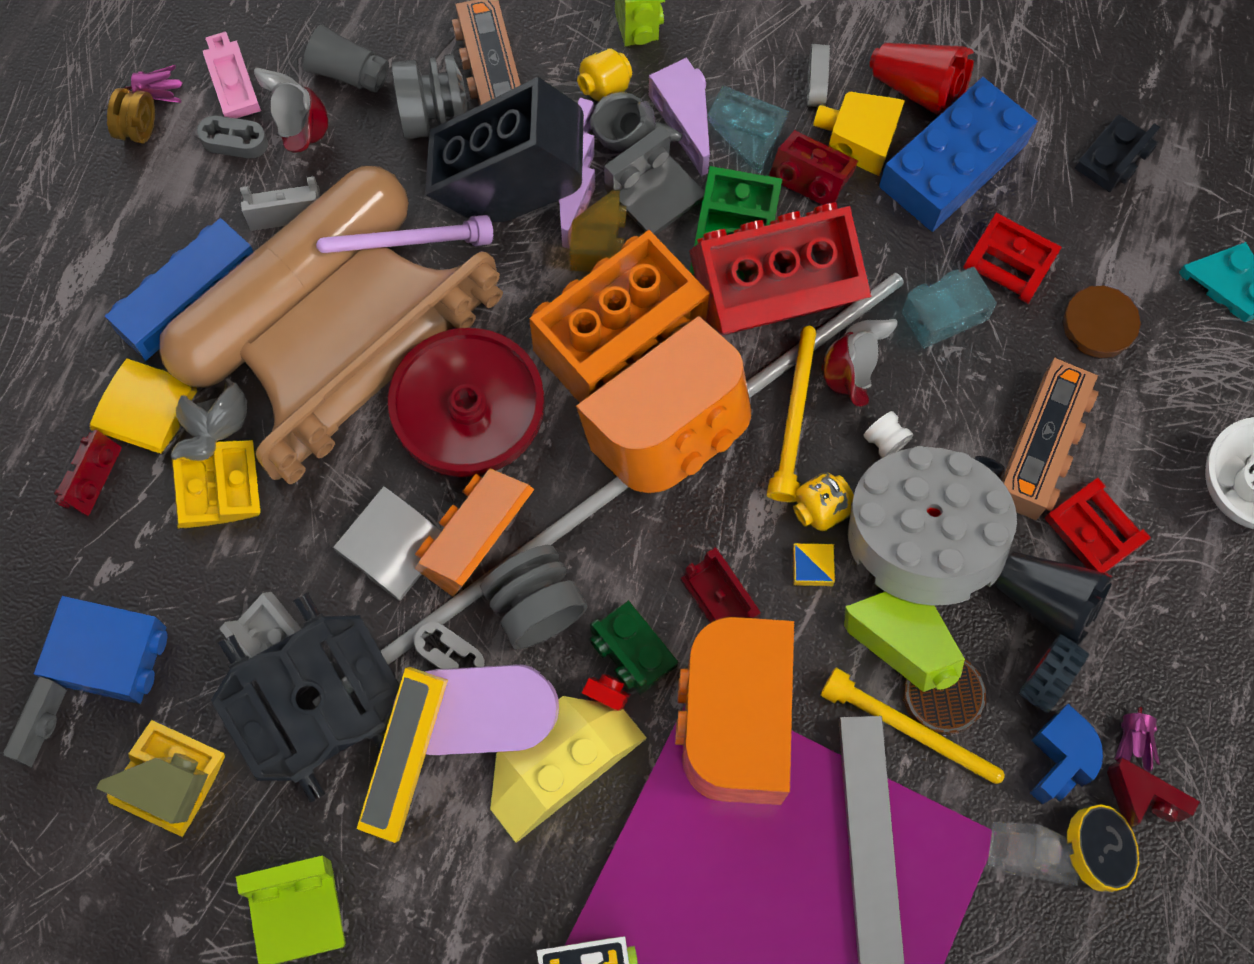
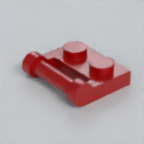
[963,212,1062,304]
[1044,478,1151,573]

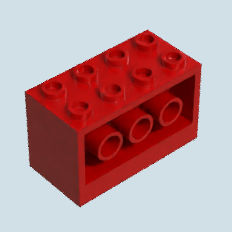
[689,202,872,336]

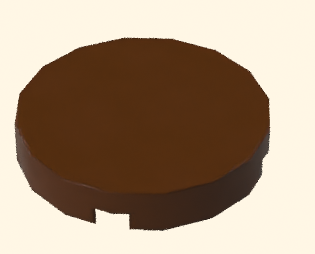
[1062,285,1141,358]

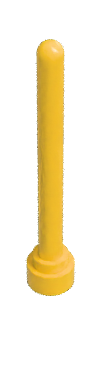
[767,325,816,502]
[820,667,1005,784]

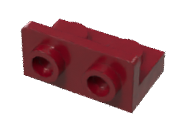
[769,130,858,205]

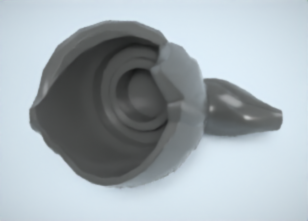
[589,92,682,152]
[170,379,247,461]

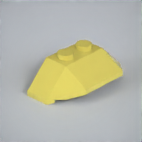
[490,696,646,843]

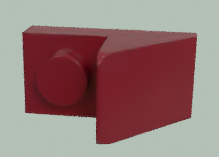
[1107,758,1200,827]

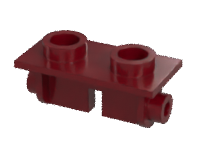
[54,429,122,516]

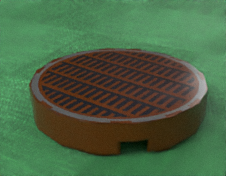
[903,660,986,735]

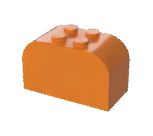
[576,316,751,493]
[675,617,794,805]

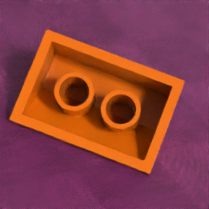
[415,469,534,597]

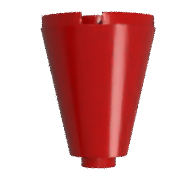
[869,42,974,116]

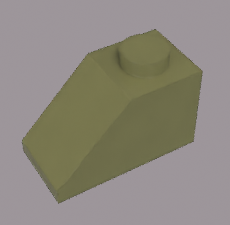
[96,753,209,824]

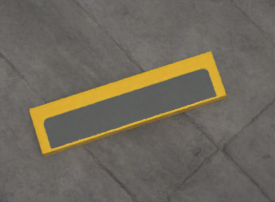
[357,667,448,843]

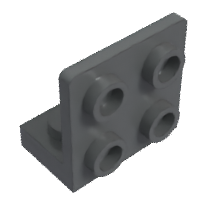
[604,125,705,235]

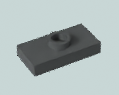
[3,677,67,767]

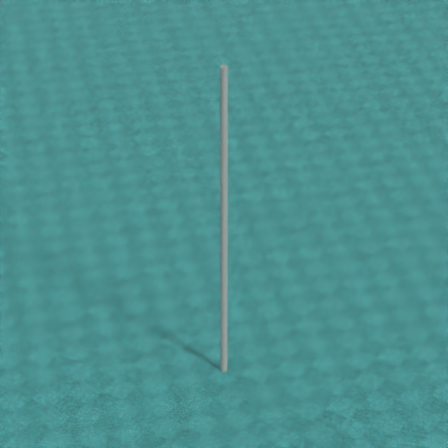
[312,273,904,707]

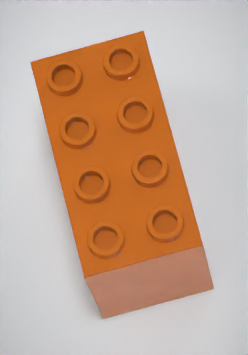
[529,230,710,403]

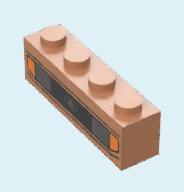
[452,0,521,106]
[1001,358,1099,520]

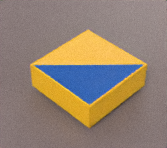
[793,543,835,586]

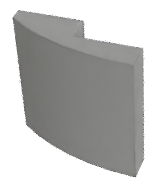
[333,486,441,601]

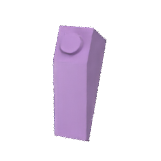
[649,58,710,176]

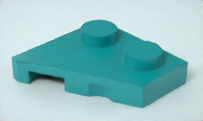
[1179,242,1254,322]

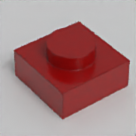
[582,673,631,711]

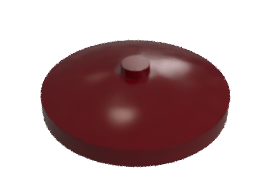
[388,328,544,477]

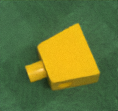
[813,92,904,176]

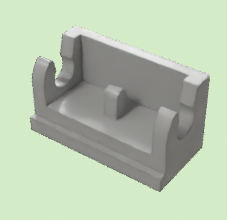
[240,176,320,231]

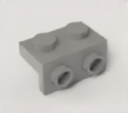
[220,592,301,658]

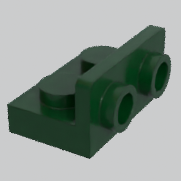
[589,600,679,695]

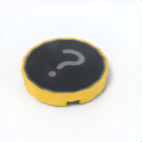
[1067,804,1139,892]

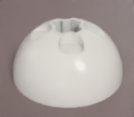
[1205,417,1254,529]

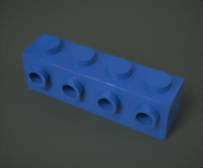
[105,218,253,361]

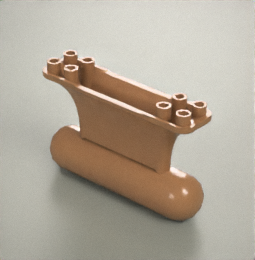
[160,166,503,484]

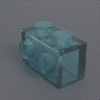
[902,267,997,349]

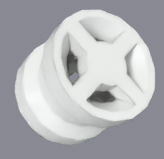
[864,411,913,458]

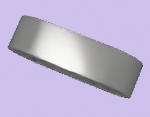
[807,44,830,107]
[414,622,484,669]

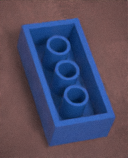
[879,77,1038,232]

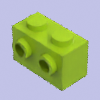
[615,0,665,46]

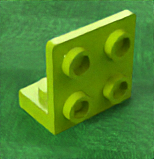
[236,855,346,964]

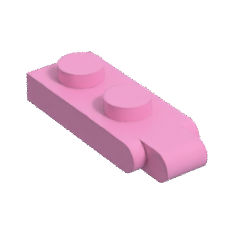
[203,31,261,119]

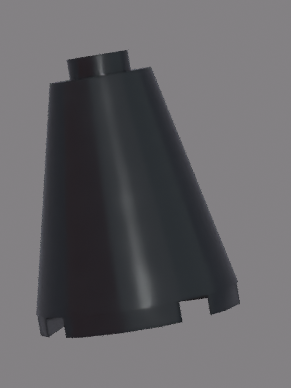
[996,552,1113,646]

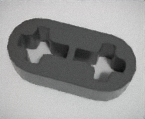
[197,116,268,158]

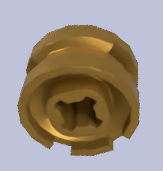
[107,88,155,143]

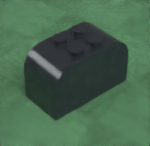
[425,77,584,222]

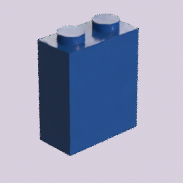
[34,596,167,704]

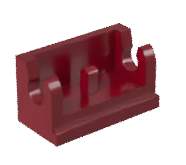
[681,547,761,623]

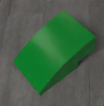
[689,166,782,281]

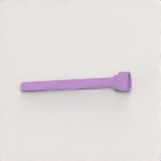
[316,215,493,253]

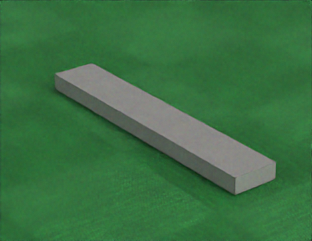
[838,716,904,964]

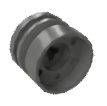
[392,54,468,140]
[480,544,588,650]

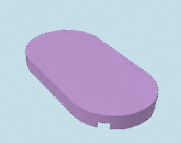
[393,665,559,755]

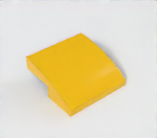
[90,358,197,454]
[172,440,260,529]
[107,720,225,837]

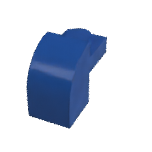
[1030,704,1103,804]

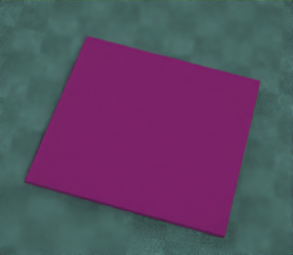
[565,705,999,964]

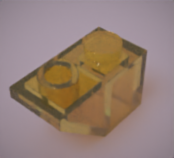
[569,190,627,272]

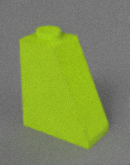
[844,592,965,692]

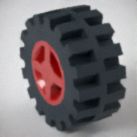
[1019,634,1089,713]

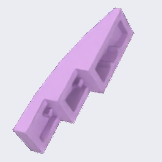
[559,98,595,249]

